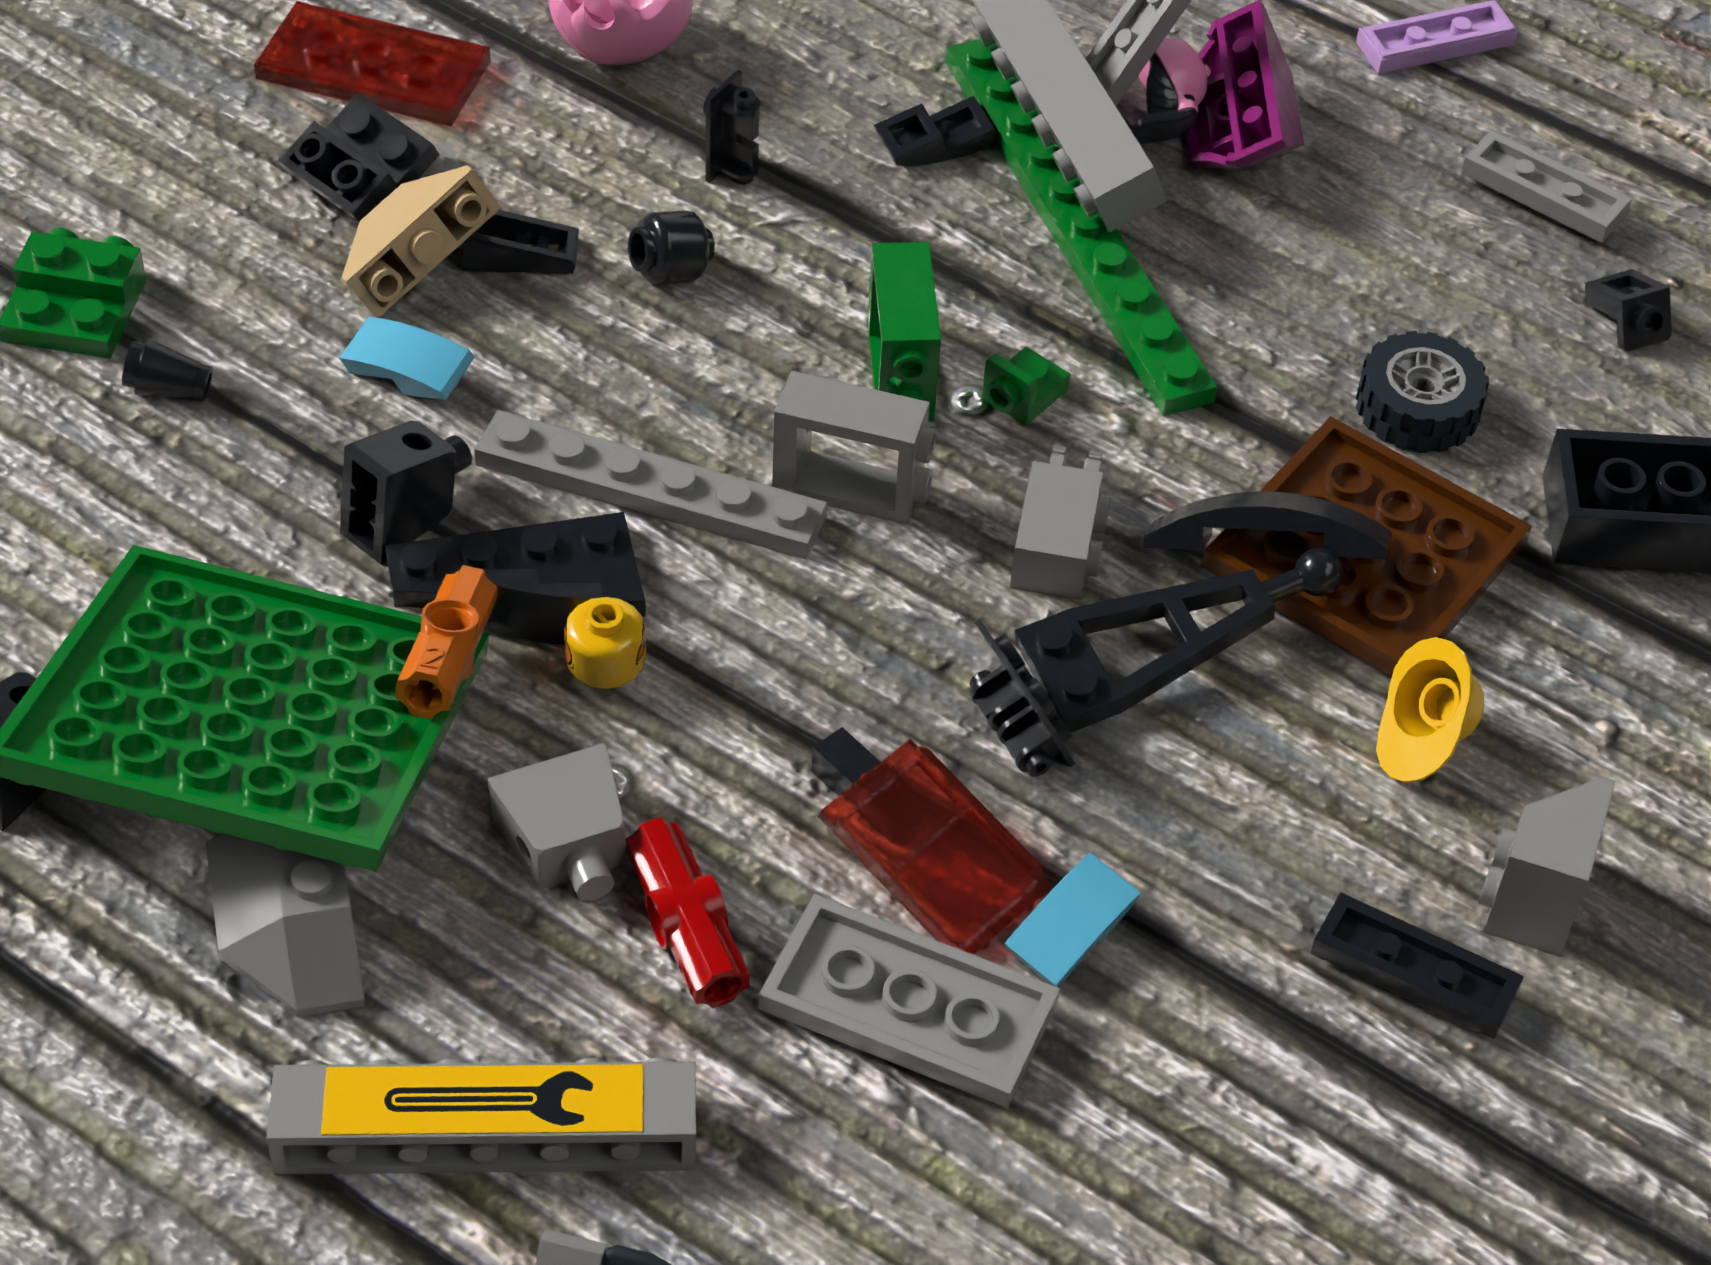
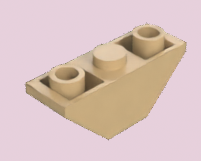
[342,165,501,318]

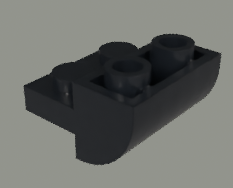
[278,93,440,222]

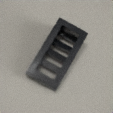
[458,210,579,274]

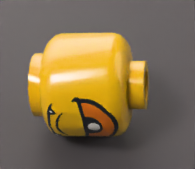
[564,597,646,689]

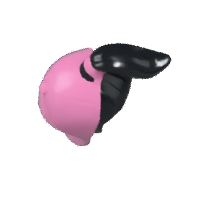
[1131,38,1210,144]

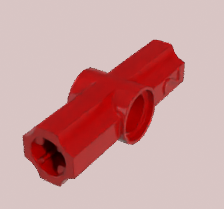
[626,817,750,1008]

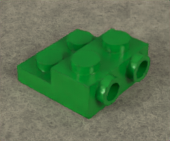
[0,228,147,359]

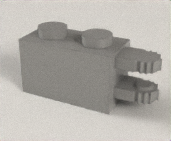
[1010,445,1111,599]

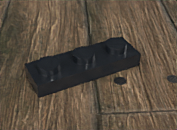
[1310,892,1524,1039]

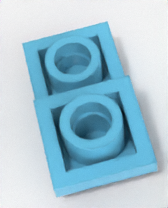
[339,317,475,400]
[1004,852,1141,988]

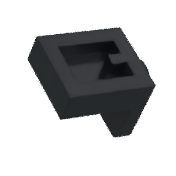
[1585,269,1672,352]

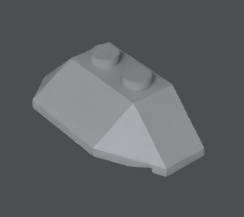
[206,834,366,1018]

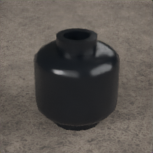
[628,210,715,285]

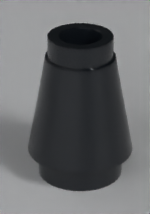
[122,339,213,400]

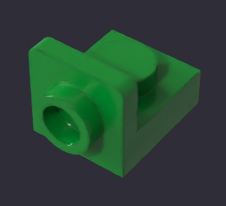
[982,346,1071,426]

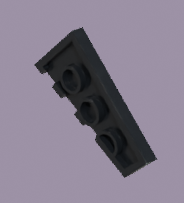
[385,512,646,617]

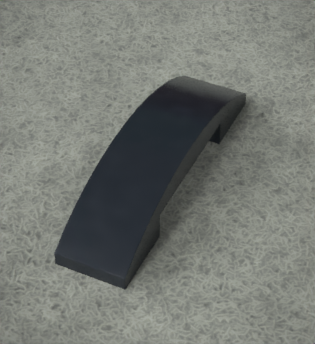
[1143,492,1392,559]

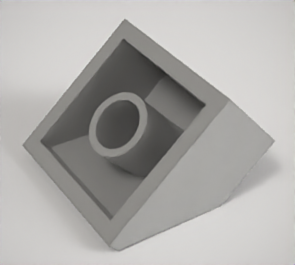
[1479,777,1615,956]

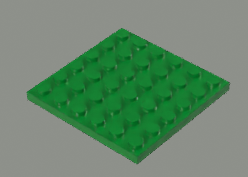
[0,545,490,872]

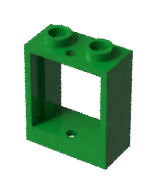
[867,242,941,421]

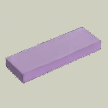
[1356,0,1518,74]

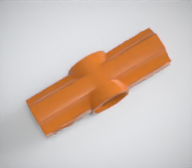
[395,565,498,720]

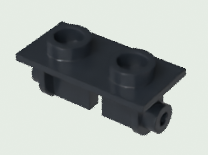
[703,69,760,185]

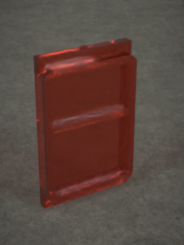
[818,739,1053,955]

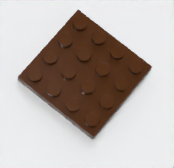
[1201,416,1532,676]

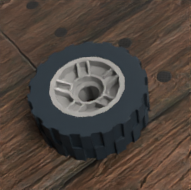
[1356,331,1489,453]

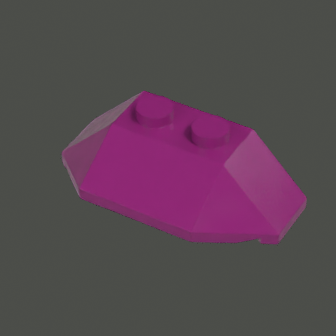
[1186,0,1304,168]

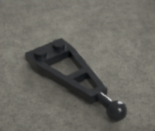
[1014,548,1344,733]

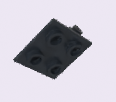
[970,619,1075,777]

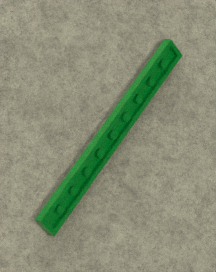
[945,39,1217,416]

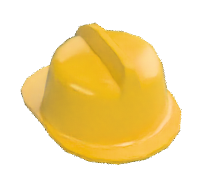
[1376,637,1485,783]

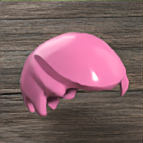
[548,0,693,66]

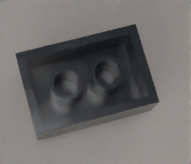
[1542,428,1711,573]

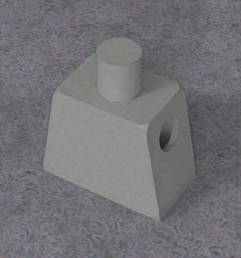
[488,743,626,901]

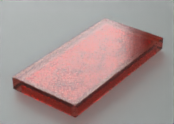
[254,1,491,127]

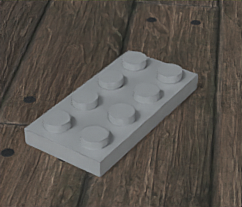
[758,893,1060,1108]

